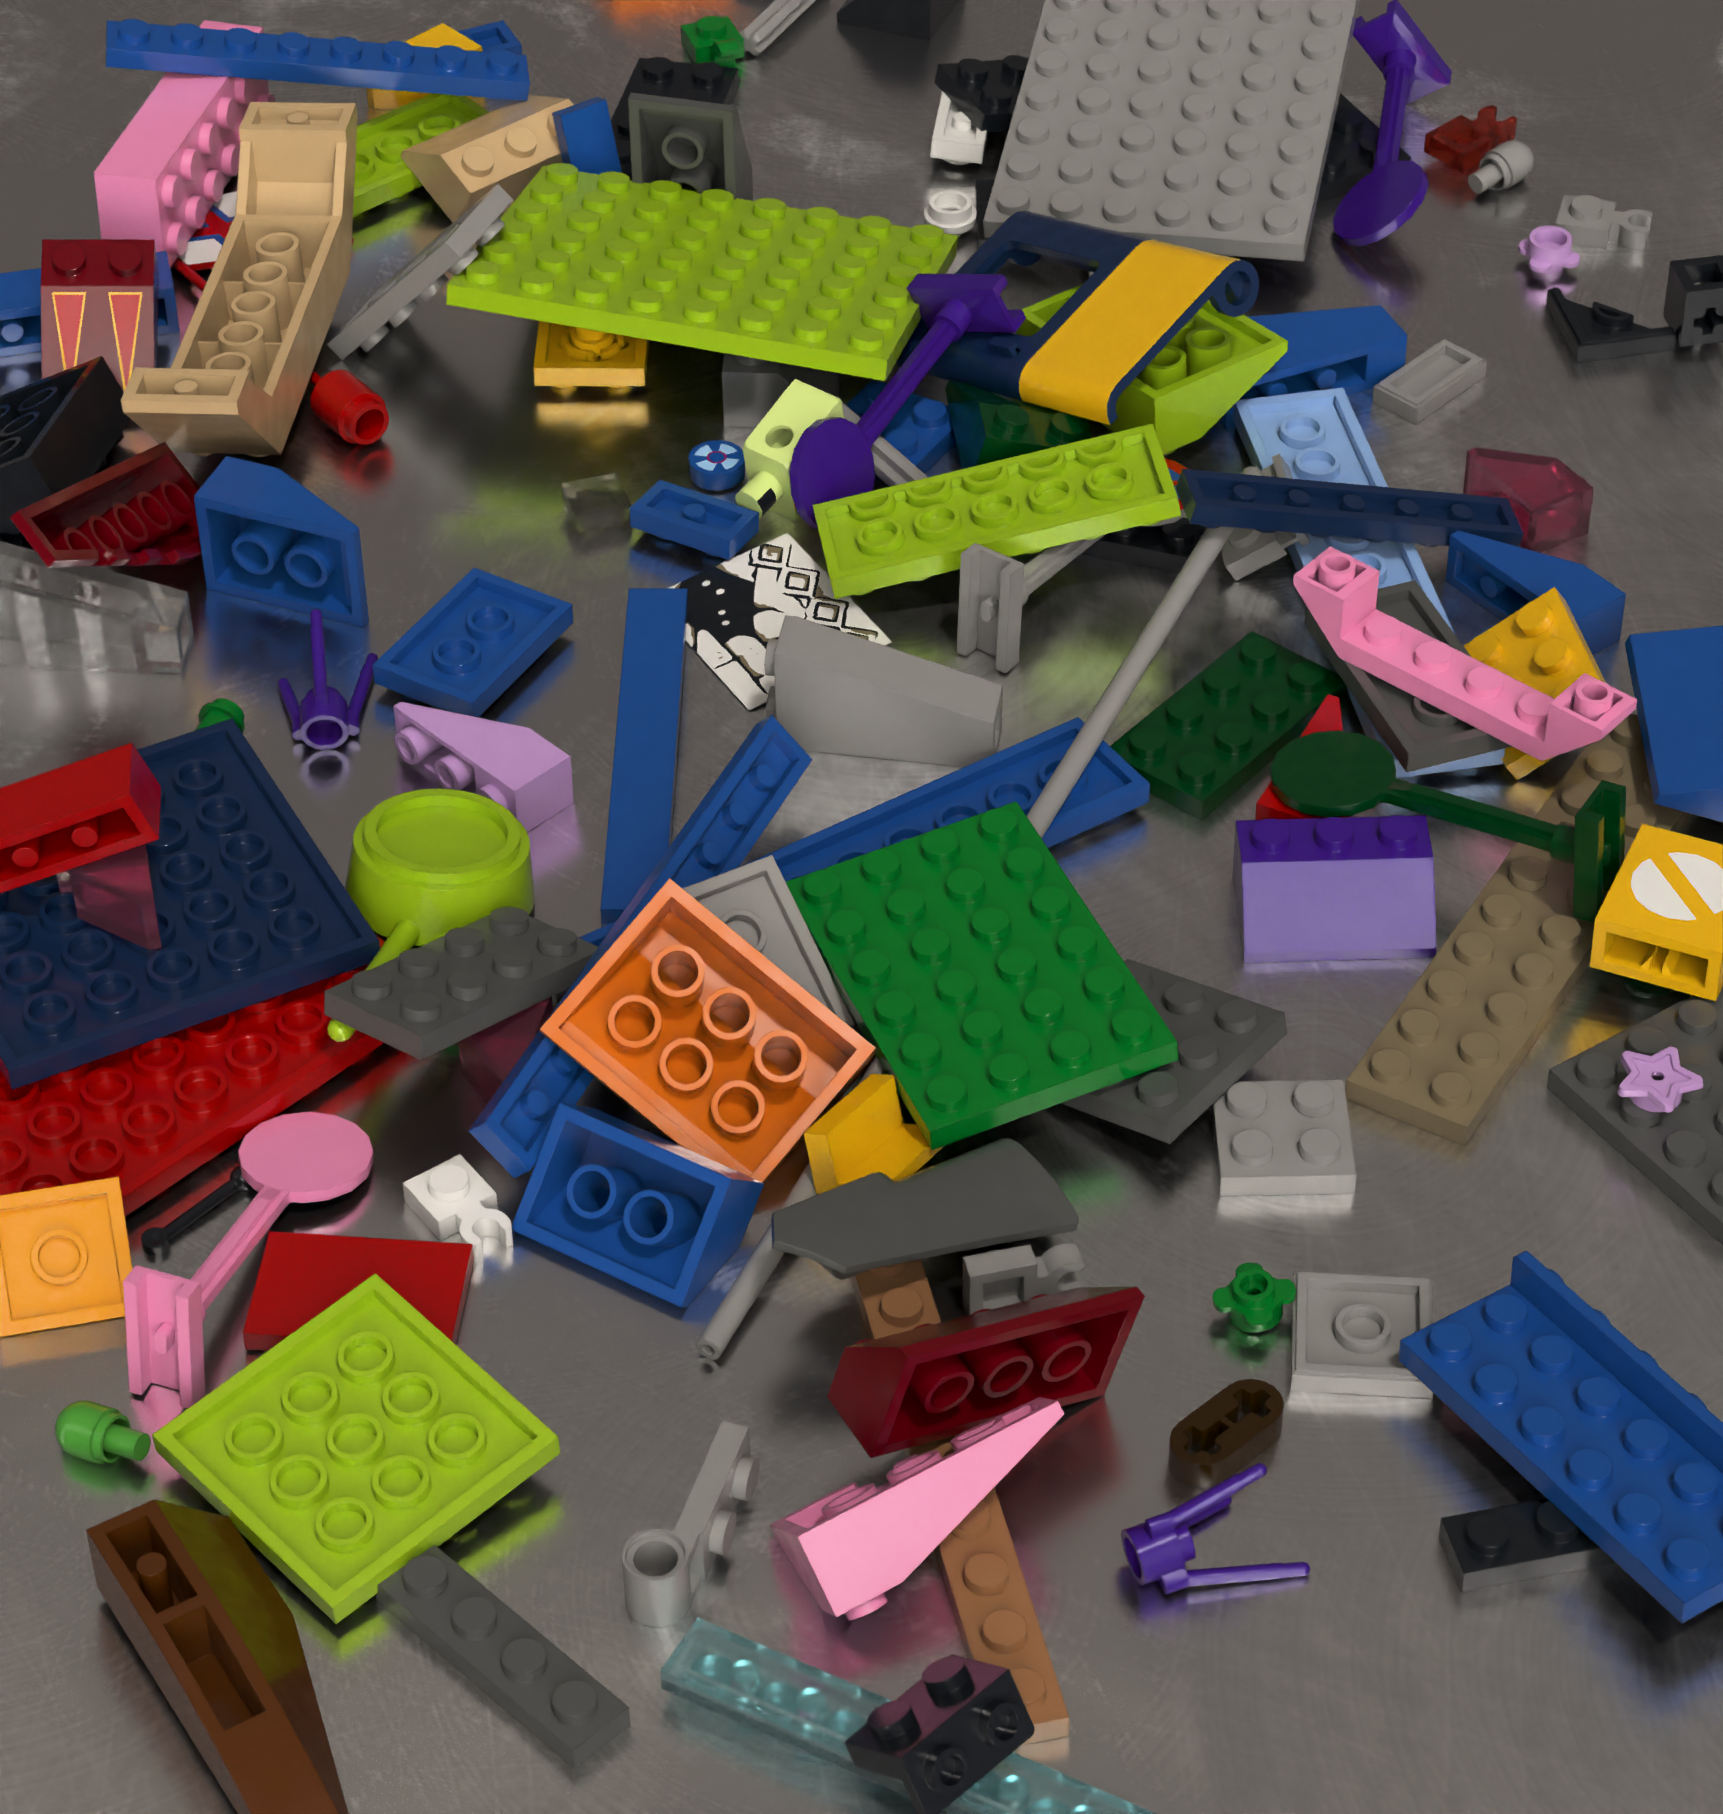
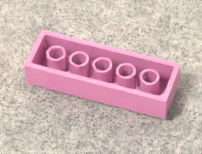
[94,20,275,268]

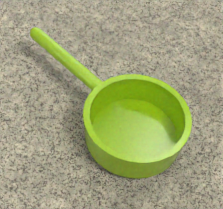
[327,788,534,1042]

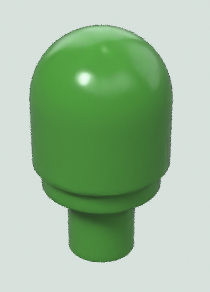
[55,1400,151,1464]

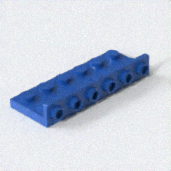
[1399,1251,1723,1623]

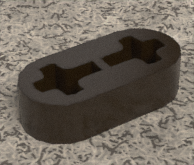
[1168,1379,1284,1489]

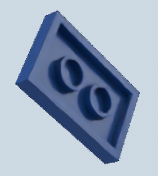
[373,568,574,717]

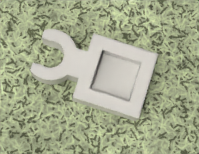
[403,1154,513,1264]

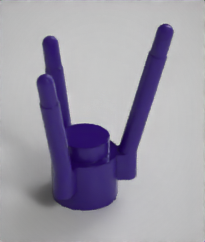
[277,609,378,750]
[1121,1463,1310,1595]

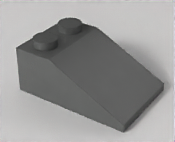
[628,93,753,201]

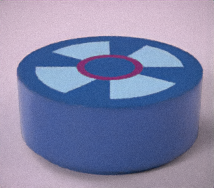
[688,440,746,491]

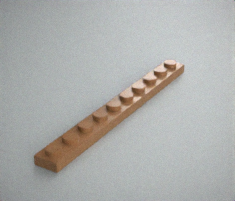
[850,1259,1070,1745]

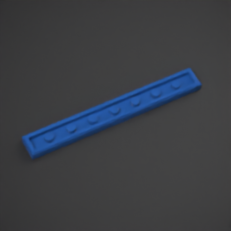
[600,588,688,926]

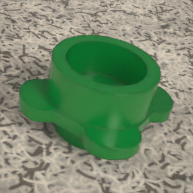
[1213,1262,1296,1333]

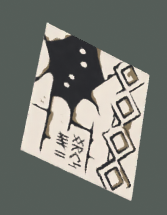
[669,533,892,710]

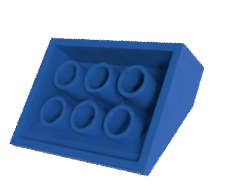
[1625,625,1723,822]

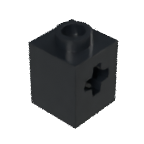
[1663,255,1723,347]

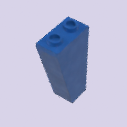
[1218,305,1408,430]

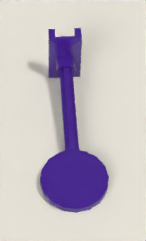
[1333,0,1452,246]
[789,274,1026,530]

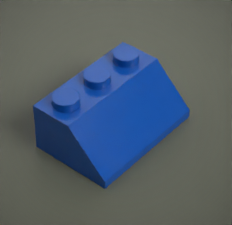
[512,1103,765,1308]

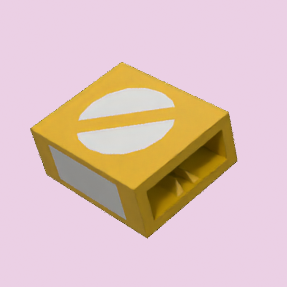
[1590,823,1723,1001]

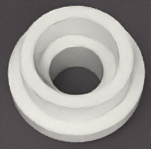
[924,190,977,236]

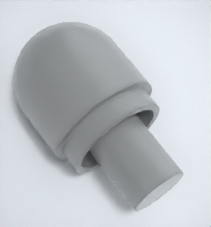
[1468,140,1534,194]

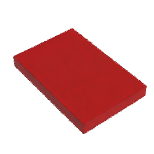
[243,1231,474,1351]

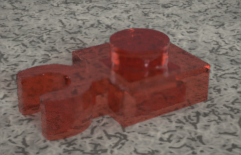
[1424,105,1517,173]

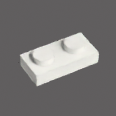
[930,91,988,165]

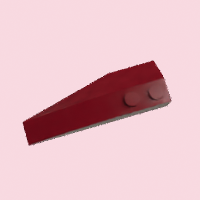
[10,442,202,568]

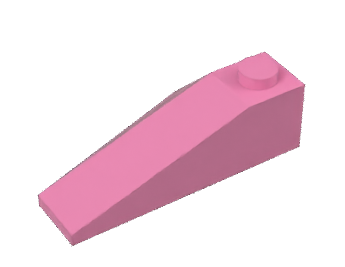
[769,1397,1064,1620]

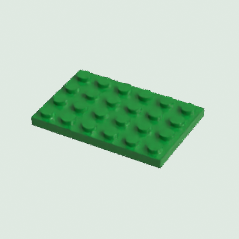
[786,801,1178,1150]

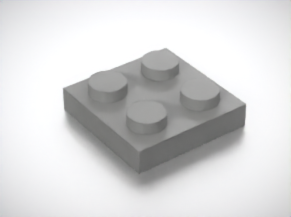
[1210,1079,1357,1196]

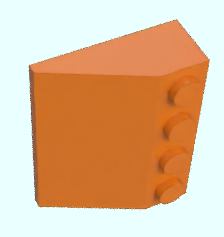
[540,878,876,1183]

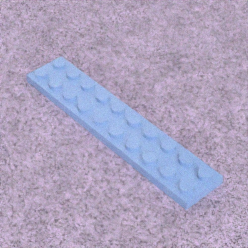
[1233,387,1505,778]

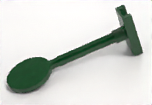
[1270,730,1626,923]

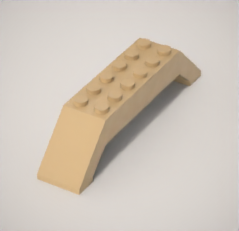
[121,102,358,457]

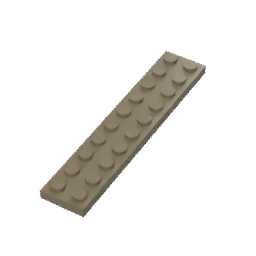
[1345,714,1691,1146]

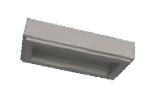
[1372,339,1487,425]

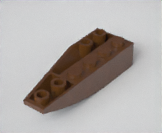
[86,1499,349,1814]

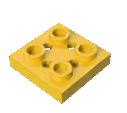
[533,321,649,389]

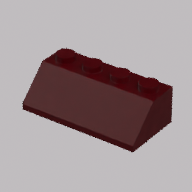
[827,1286,1145,1458]

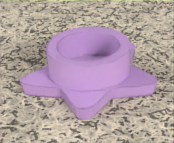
[1617,1046,1703,1113]

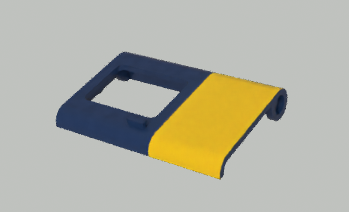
[896,211,1259,425]

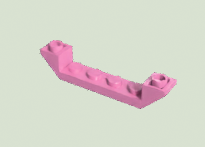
[1293,546,1637,761]

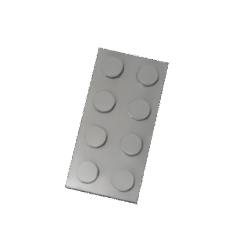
[327,184,513,360]

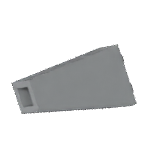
[765,615,1003,767]

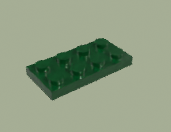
[1110,631,1347,821]

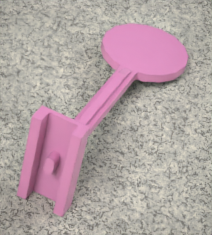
[123,1112,373,1408]

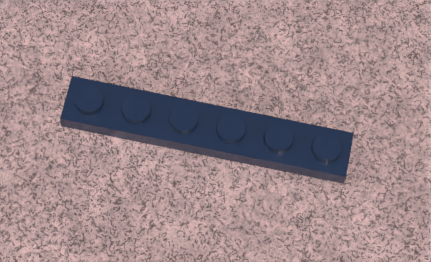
[1176,469,1524,547]

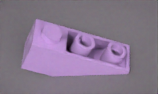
[393,702,574,832]

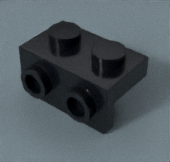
[844,1654,1035,1814]

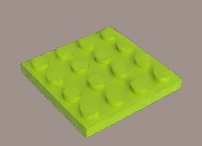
[152,1273,561,1624]

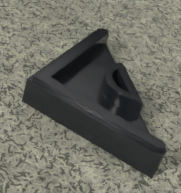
[1546,287,1677,363]

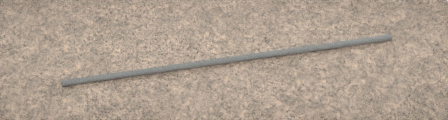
[695,466,1263,1360]

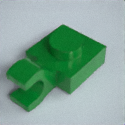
[680,16,744,77]

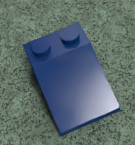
[194,456,369,628]

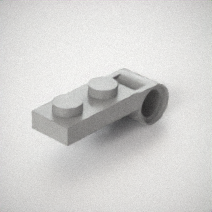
[622,1420,759,1627]

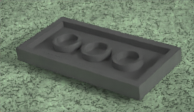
[1304,580,1512,772]
[324,906,599,1060]

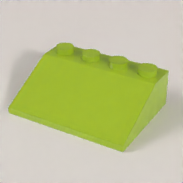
[1016,283,1288,455]

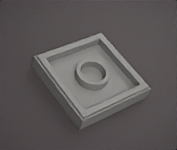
[1291,1271,1433,1399]

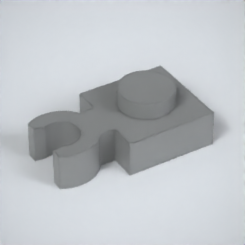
[1555,194,1653,250]
[962,1243,1085,1316]

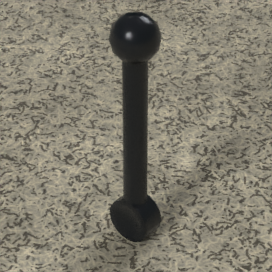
[141,1166,252,1256]

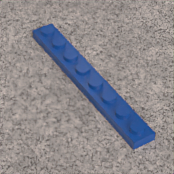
[105,19,530,101]

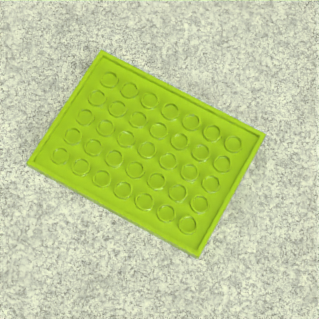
[446,163,958,381]

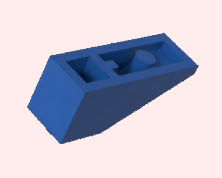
[1445,530,1626,655]

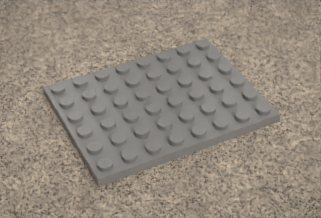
[983,0,1360,261]

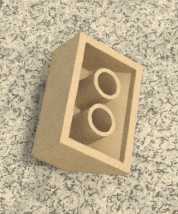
[401,95,573,222]

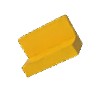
[804,1073,944,1194]

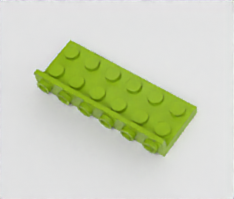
[813,423,1181,599]

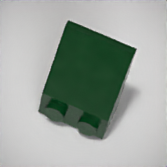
[945,381,1092,469]

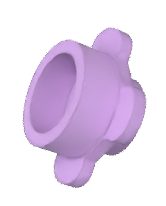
[1518,226,1580,274]

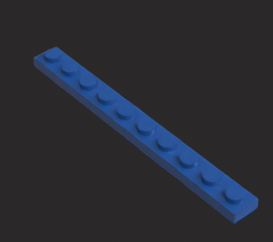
[469,715,813,1178]

